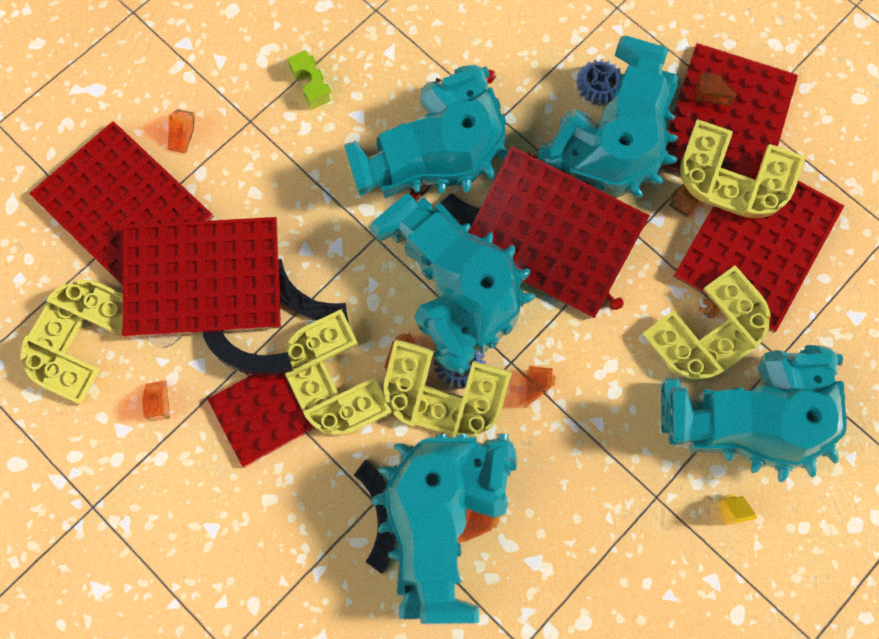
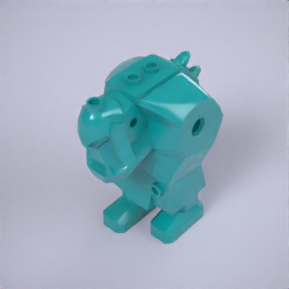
[537,35,678,198]
[344,64,508,198]
[369,194,535,376]
[661,345,847,482]
[371,434,517,624]

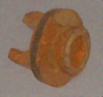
[698,299,720,319]

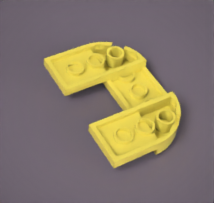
[680,119,806,218]
[642,266,770,381]
[21,280,123,405]
[285,310,392,436]
[384,339,512,438]

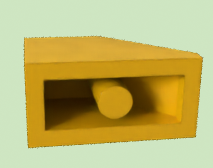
[718,493,757,525]

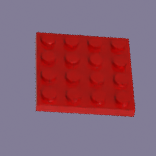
[207,374,314,468]

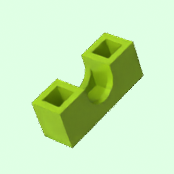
[287,50,332,110]

